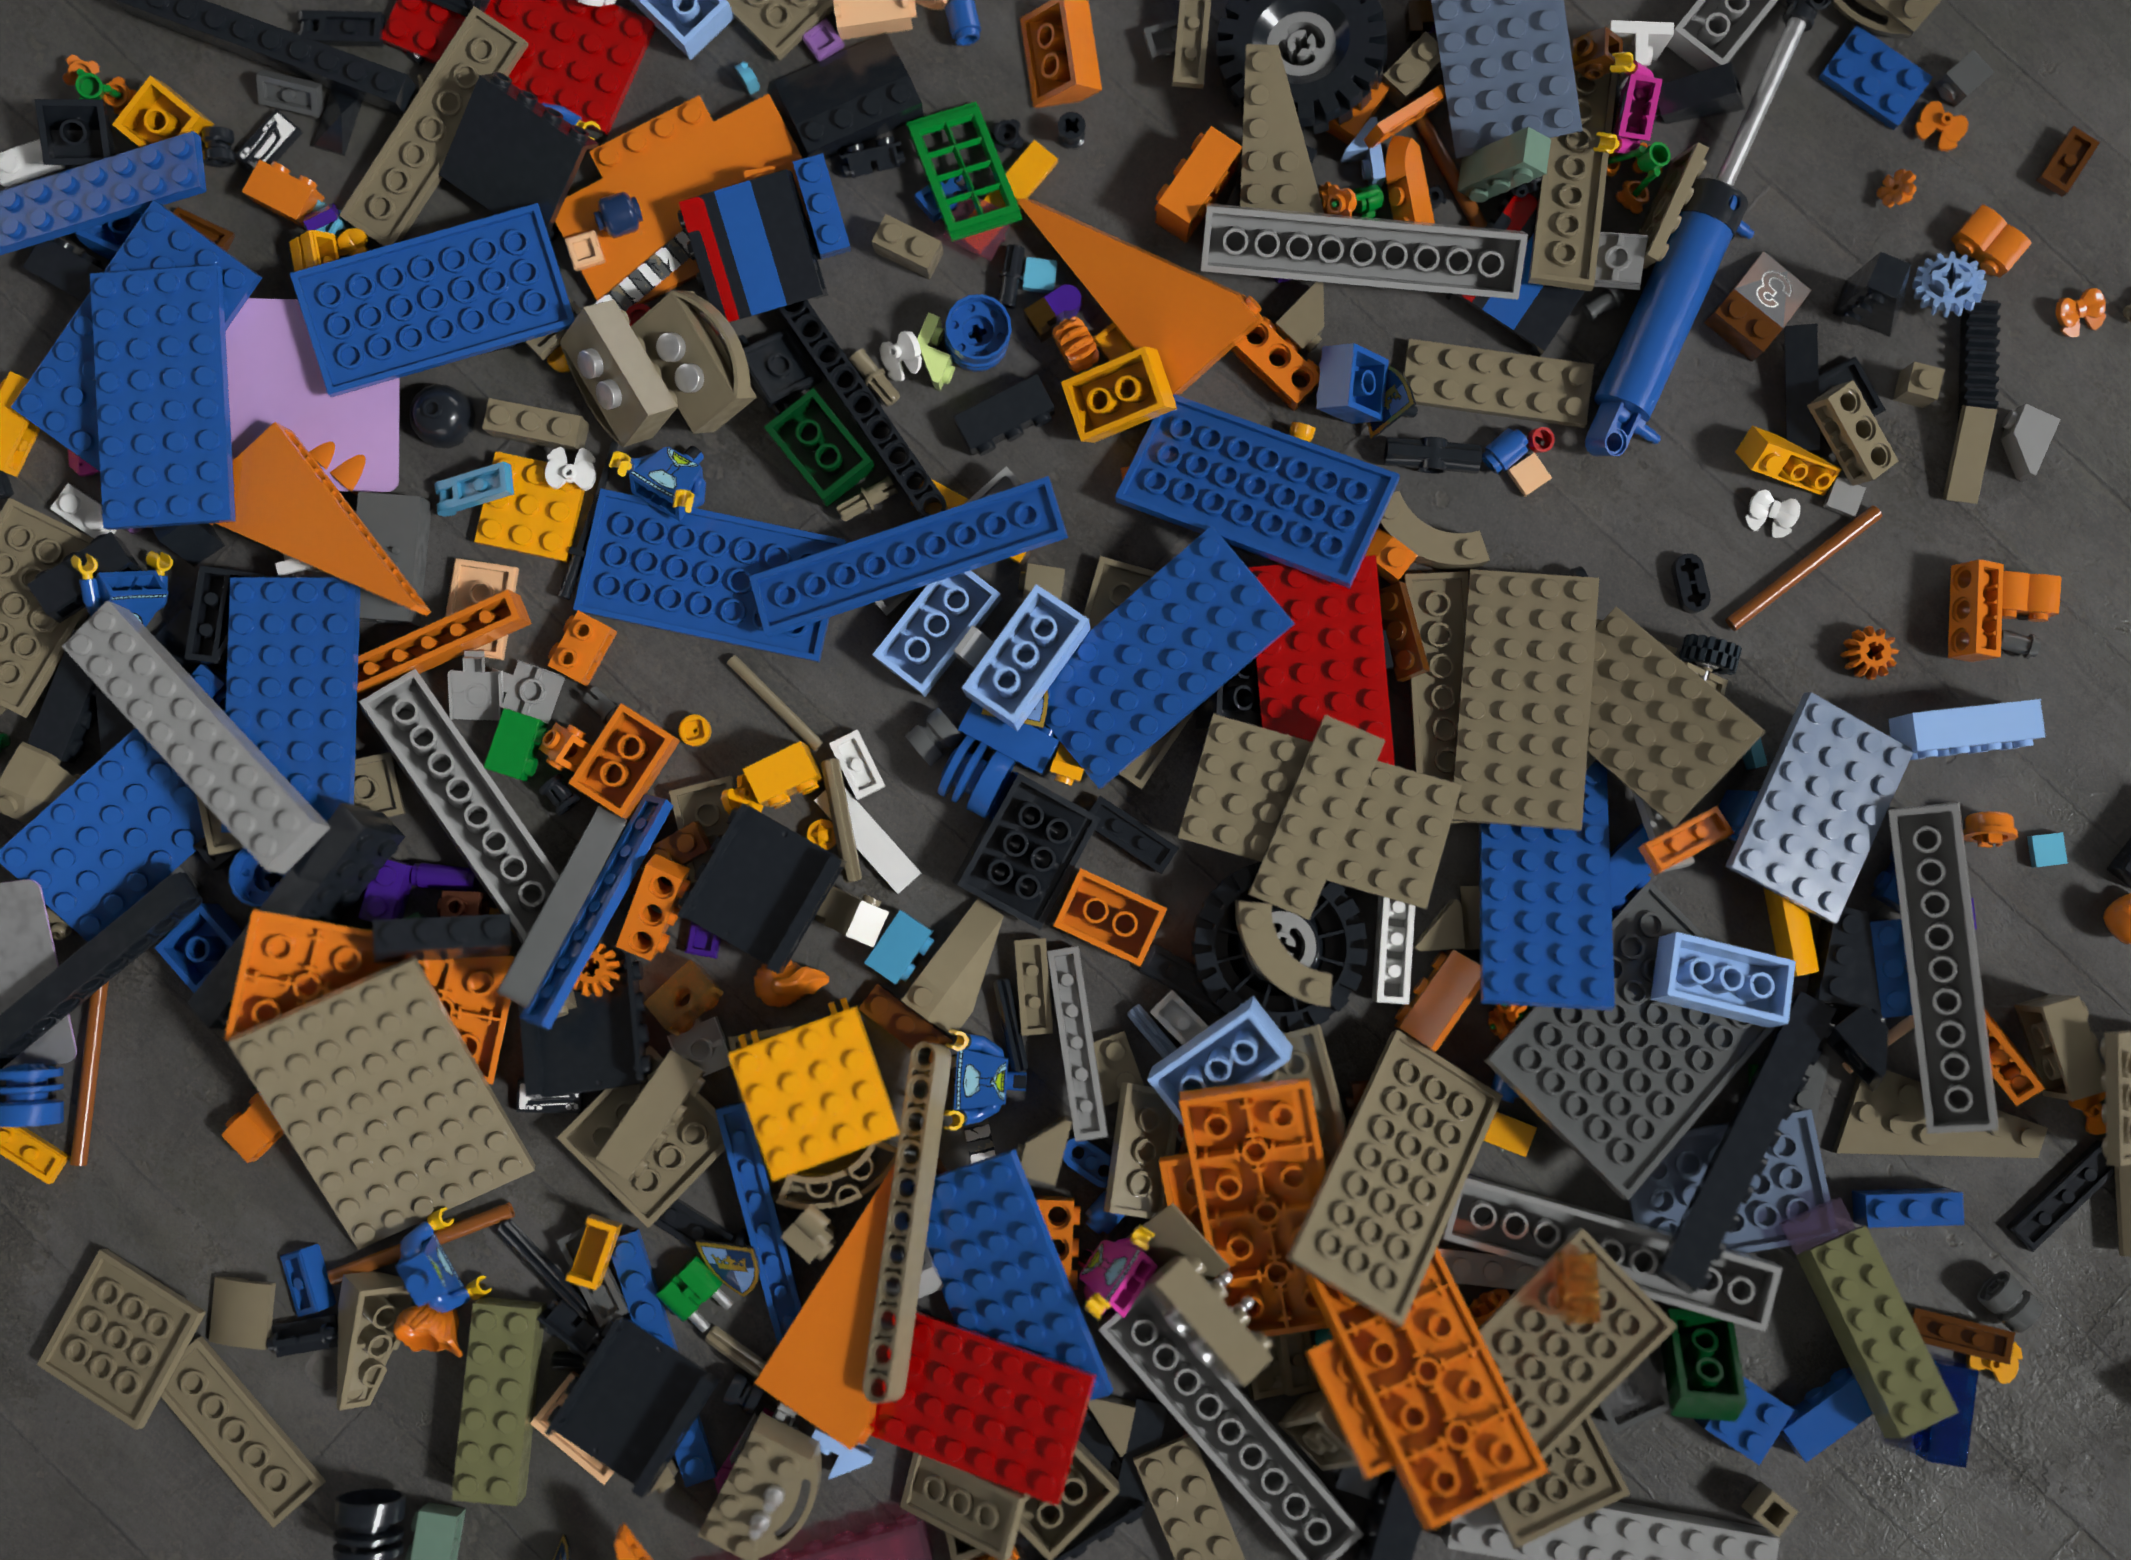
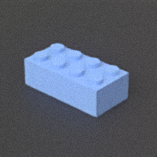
[630,0,734,60]
[872,570,1002,697]
[962,584,1091,731]
[1888,699,2045,760]
[1650,932,1796,1028]
[1147,996,1293,1126]

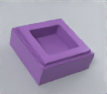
[802,18,845,62]

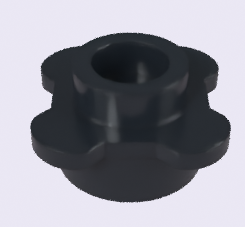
[990,119,1024,153]

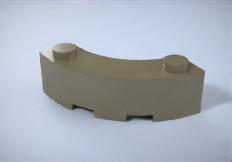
[1378,491,1490,571]
[814,886,889,947]
[1235,900,1332,1007]
[776,1138,898,1210]

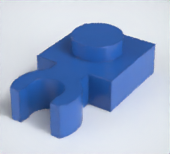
[914,175,969,223]

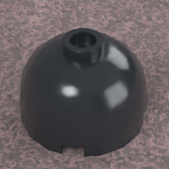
[409,384,475,449]

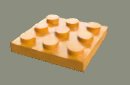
[474,451,585,563]

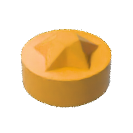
[678,714,712,747]
[807,819,837,851]

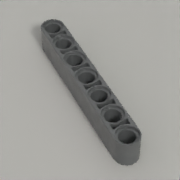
[497,805,628,1008]

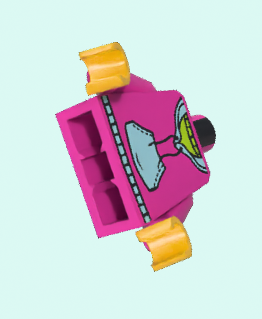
[1593,52,1663,154]
[1078,1225,1158,1320]

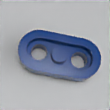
[1063,1137,1111,1188]

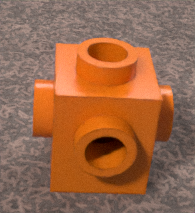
[539,723,592,773]

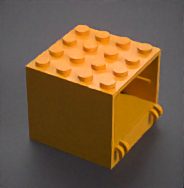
[728,997,900,1181]

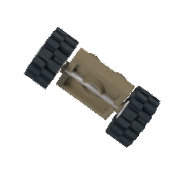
[1679,634,1742,696]

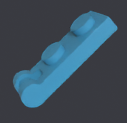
[435,461,514,516]

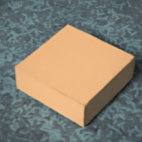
[565,230,606,271]
[1507,452,1552,497]

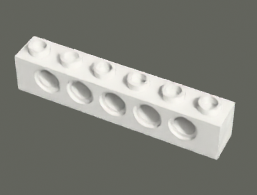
[1372,895,1415,1004]

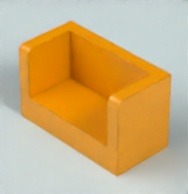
[565,1213,623,1290]

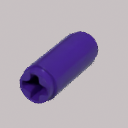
[411,862,480,892]

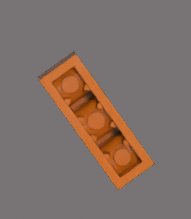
[1230,316,1320,411]
[1948,559,2004,662]
[616,854,691,961]
[1984,1007,2045,1106]
[1036,1195,1080,1290]

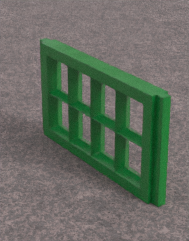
[906,101,1022,242]

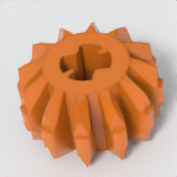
[1053,316,1099,373]
[1840,626,1900,680]
[573,943,622,997]

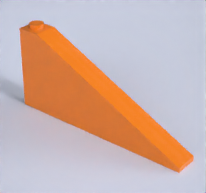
[1017,198,1264,395]
[209,422,431,616]
[755,1163,895,1450]

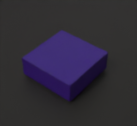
[303,203,339,230]
[685,922,721,959]

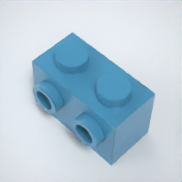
[864,910,934,984]

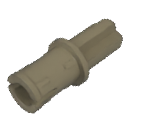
[849,349,900,407]
[836,476,898,521]

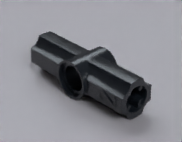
[1384,437,1482,474]

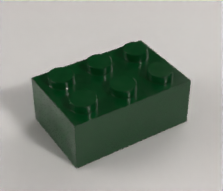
[764,388,876,507]
[1660,1308,1748,1422]

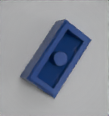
[280,1244,336,1317]

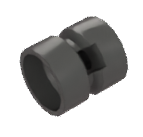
[904,707,964,767]
[1977,1271,2044,1333]

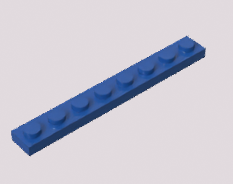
[520,794,674,1030]
[715,1101,803,1345]
[611,1229,718,1487]

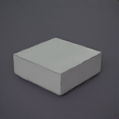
[1823,476,1866,519]

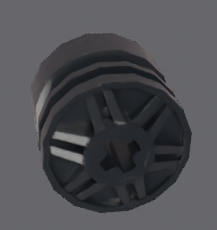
[332,1488,406,1560]

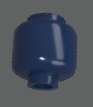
[593,192,643,238]

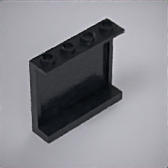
[439,72,598,241]

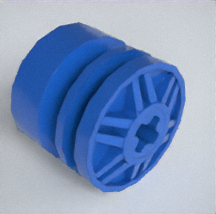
[944,294,1012,372]
[937,735,1016,819]
[229,847,292,909]
[0,1063,64,1127]

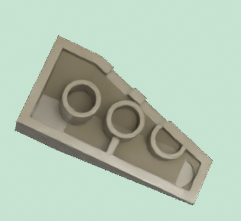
[901,897,1004,1037]
[337,1271,416,1411]

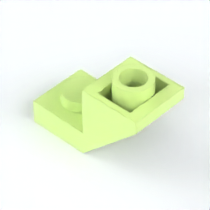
[917,312,955,391]

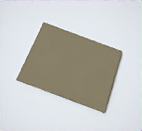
[1126,1203,1230,1281]

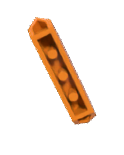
[1385,135,1435,223]

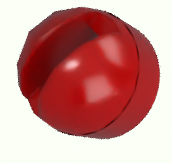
[1527,427,1554,453]

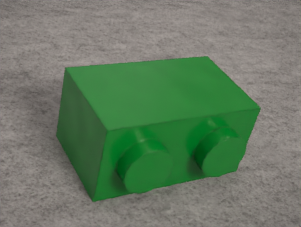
[484,708,548,782]

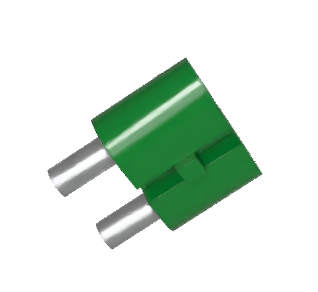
[655,1255,734,1333]

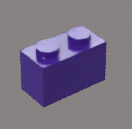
[358,858,414,922]

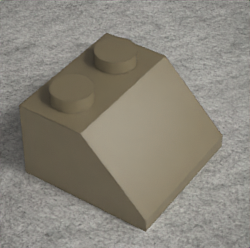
[1016,1115,1072,1186]

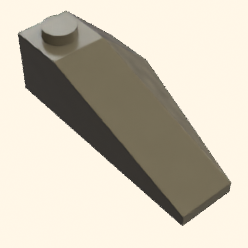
[0,742,81,824]

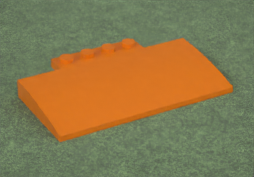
[555,94,809,304]
[224,909,516,1084]
[1159,1078,1328,1337]
[1305,1247,1549,1531]

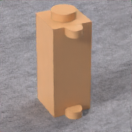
[833,0,917,40]

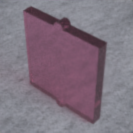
[942,192,1010,261]

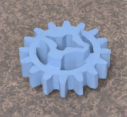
[1912,252,1987,318]

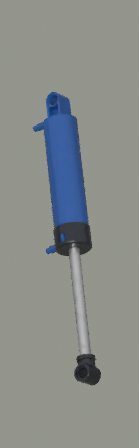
[1585,0,1831,456]

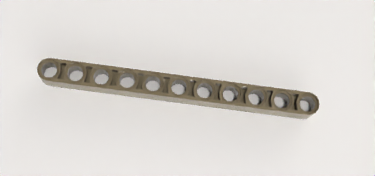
[863,1042,951,1403]

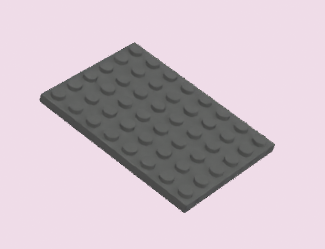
[1484,881,1775,1200]

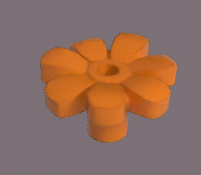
[1877,169,1917,208]

